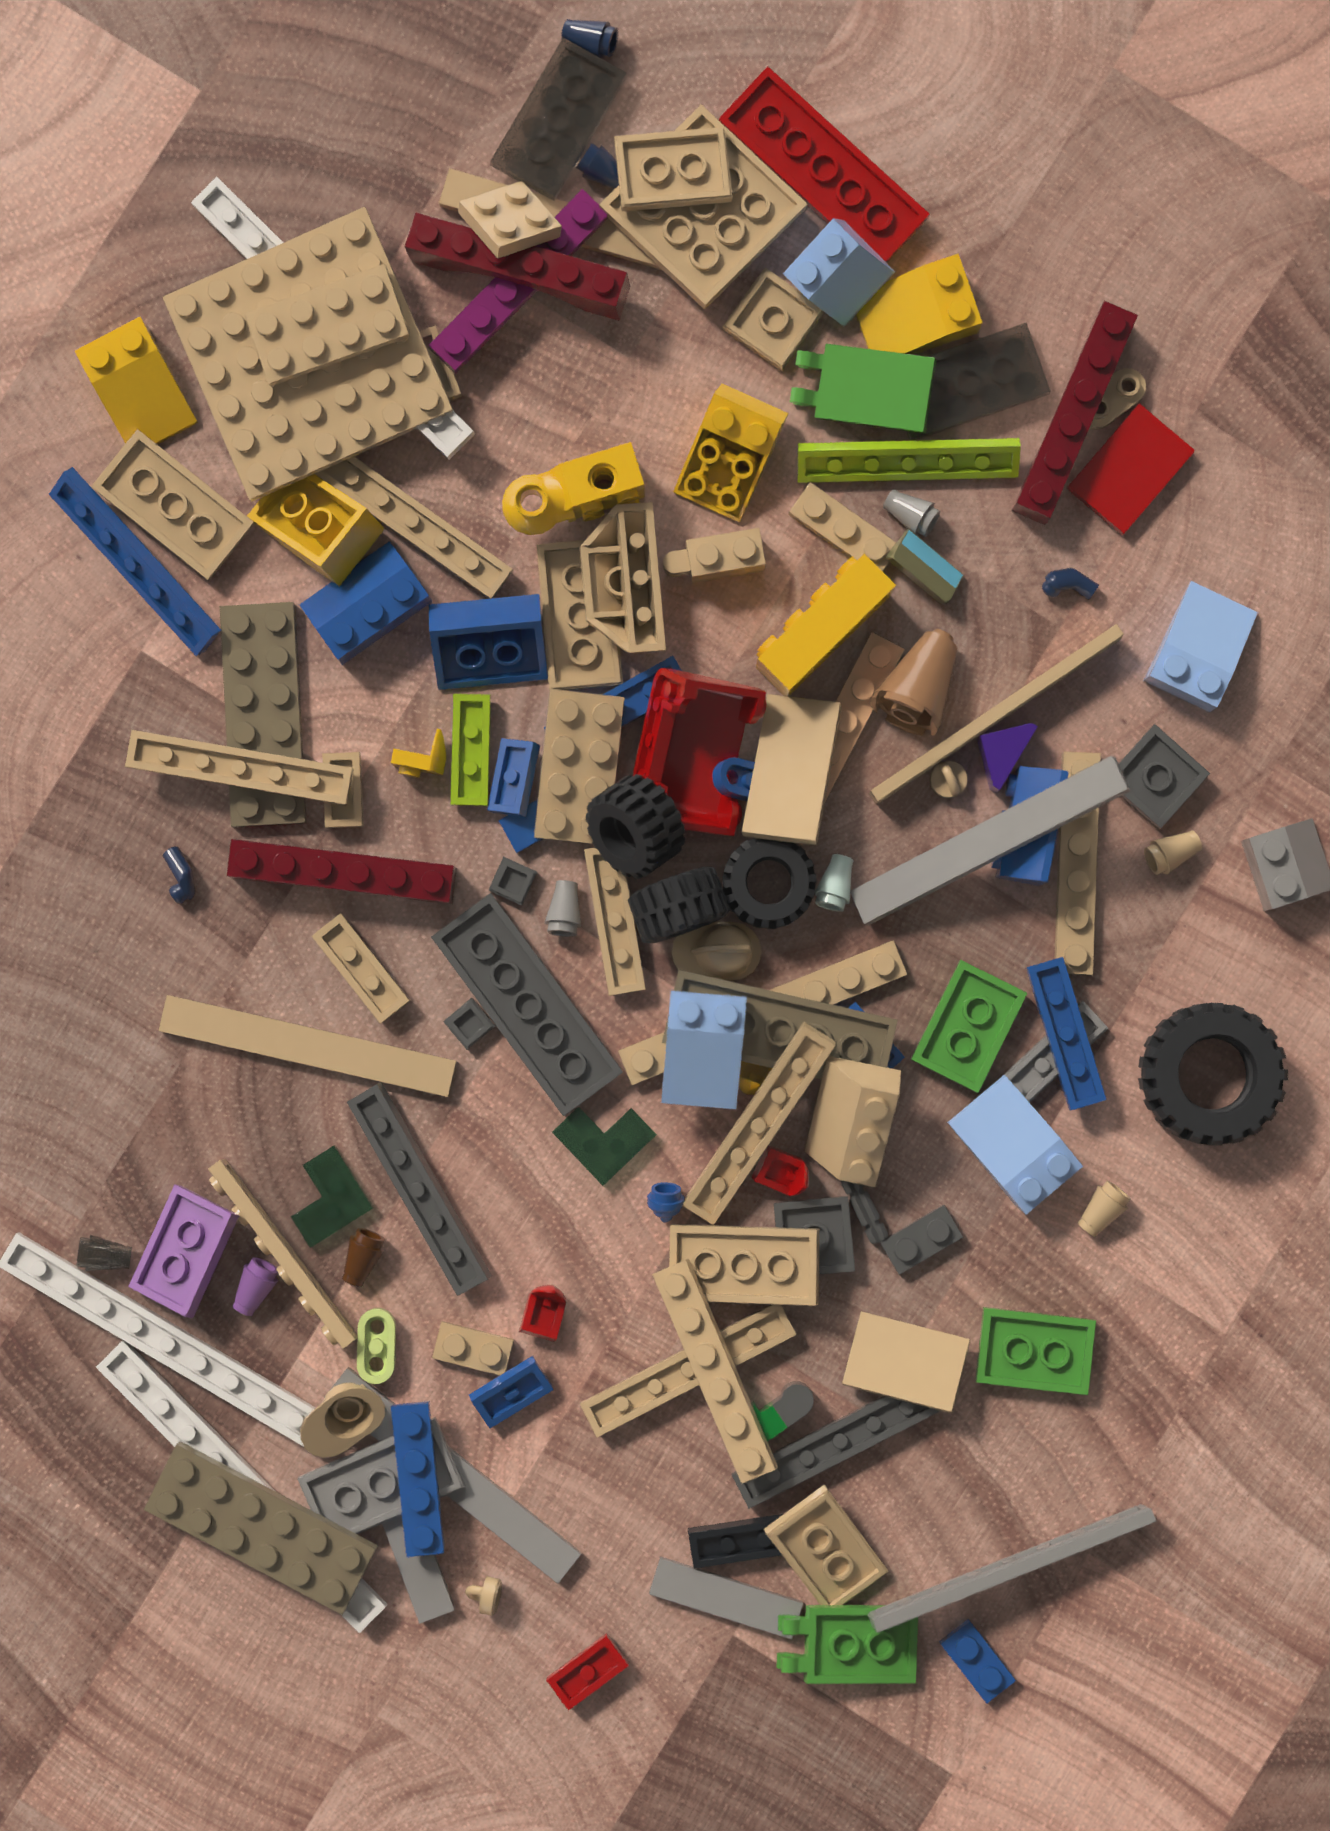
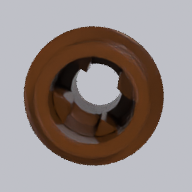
[342,1228,385,1287]

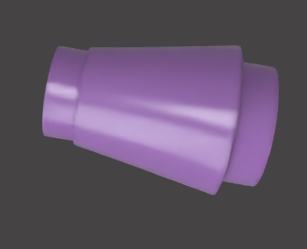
[232,1258,278,1316]

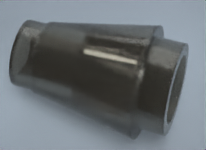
[76,1234,132,1271]

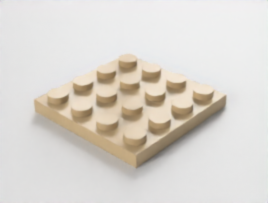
[599,104,807,309]

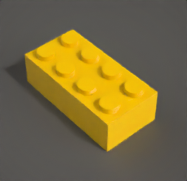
[755,553,896,697]

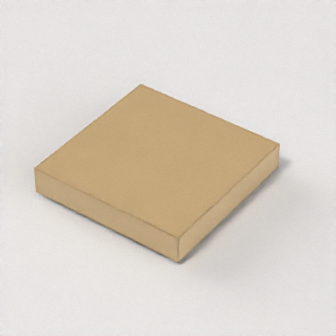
[722,267,824,371]

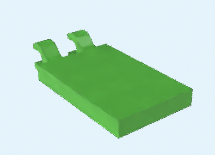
[790,344,936,433]
[776,1605,918,1684]

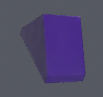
[977,723,1038,793]

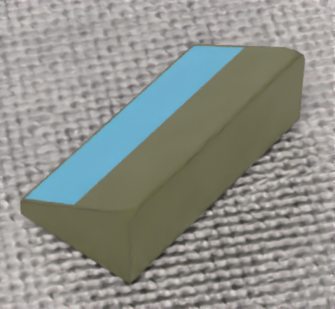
[885,529,964,604]

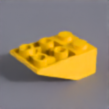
[673,383,789,522]

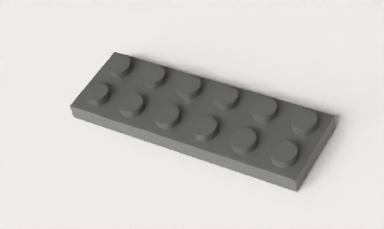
[431,893,623,1116]

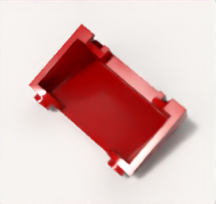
[632,668,767,836]

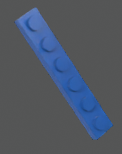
[49,467,221,657]

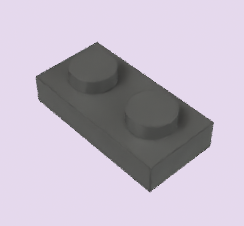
[880,1204,963,1275]

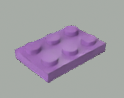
[128,1184,239,1318]

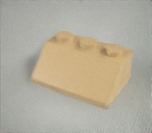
[805,1056,901,1187]

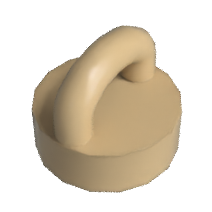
[930,761,968,799]
[465,1576,502,1616]

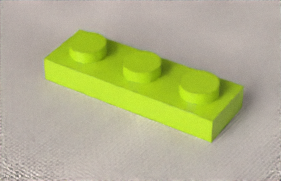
[451,694,491,806]

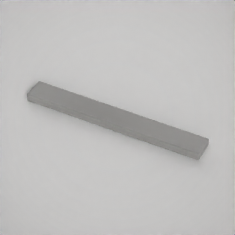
[850,755,1131,926]
[324,1367,582,1584]
[867,1504,1156,1633]

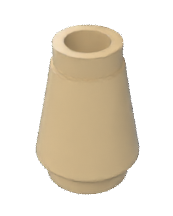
[1144,830,1202,875]
[1078,1180,1131,1237]

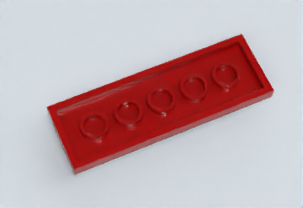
[718,66,930,263]

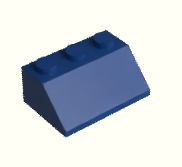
[299,541,432,665]
[429,594,548,690]
[991,766,1069,886]

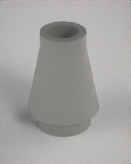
[883,489,941,537]
[544,880,581,937]

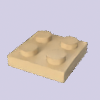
[458,181,562,258]

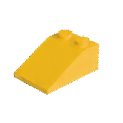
[856,253,983,355]
[75,317,198,444]
[247,474,385,586]

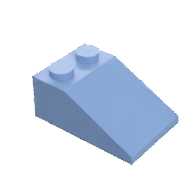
[1143,581,1258,712]
[661,991,747,1109]
[947,1075,1083,1214]

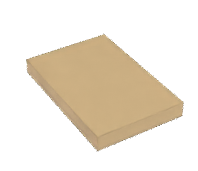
[614,127,732,212]
[842,1311,970,1414]
[764,1485,889,1605]

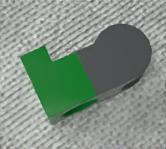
[751,1381,814,1442]

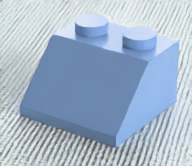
[783,218,895,326]

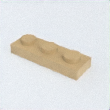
[789,482,896,571]
[312,913,410,1024]

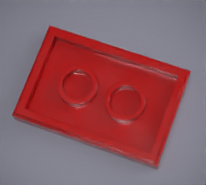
[1066,403,1196,536]

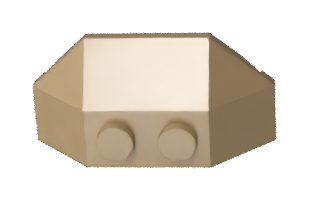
[580,502,666,654]

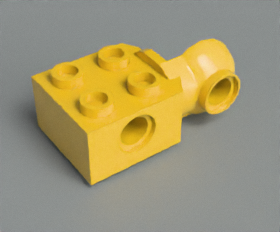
[502,442,645,535]

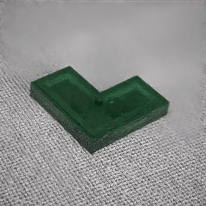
[552,1107,657,1186]
[291,1145,374,1248]

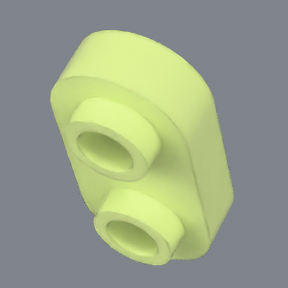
[357,1308,396,1384]

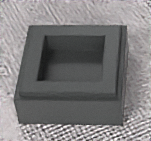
[488,857,538,906]
[443,998,496,1050]

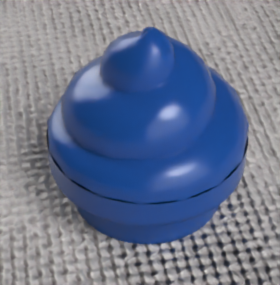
[647,1182,684,1223]

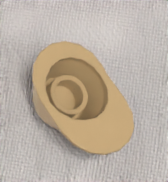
[672,922,761,981]
[300,1383,385,1458]

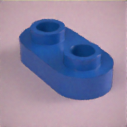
[712,757,755,801]

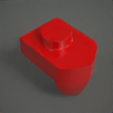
[751,1145,810,1197]
[519,1284,567,1342]

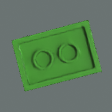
[910,960,1027,1093]
[975,1307,1096,1395]

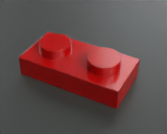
[546,1633,629,1711]

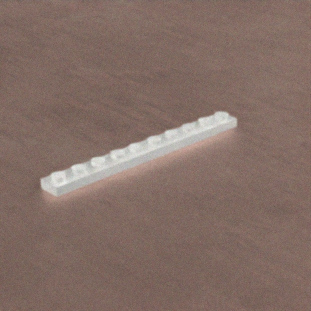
[191,177,475,460]
[0,1233,316,1447]
[96,1340,387,1633]

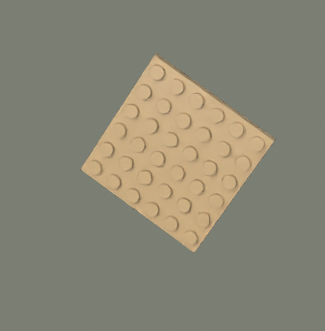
[163,207,454,501]

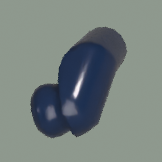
[1042,567,1099,600]
[163,846,196,904]

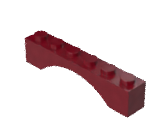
[404,213,630,321]
[1012,300,1138,525]
[226,839,457,904]

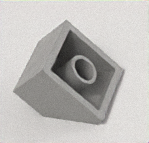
[1241,818,1330,911]

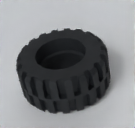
[1138,1003,1288,1146]

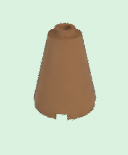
[870,629,957,736]

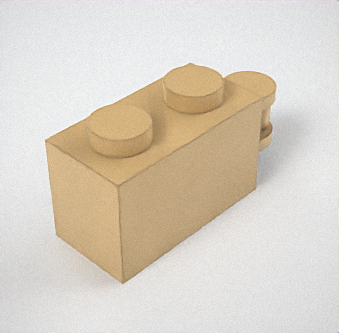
[663,528,766,583]

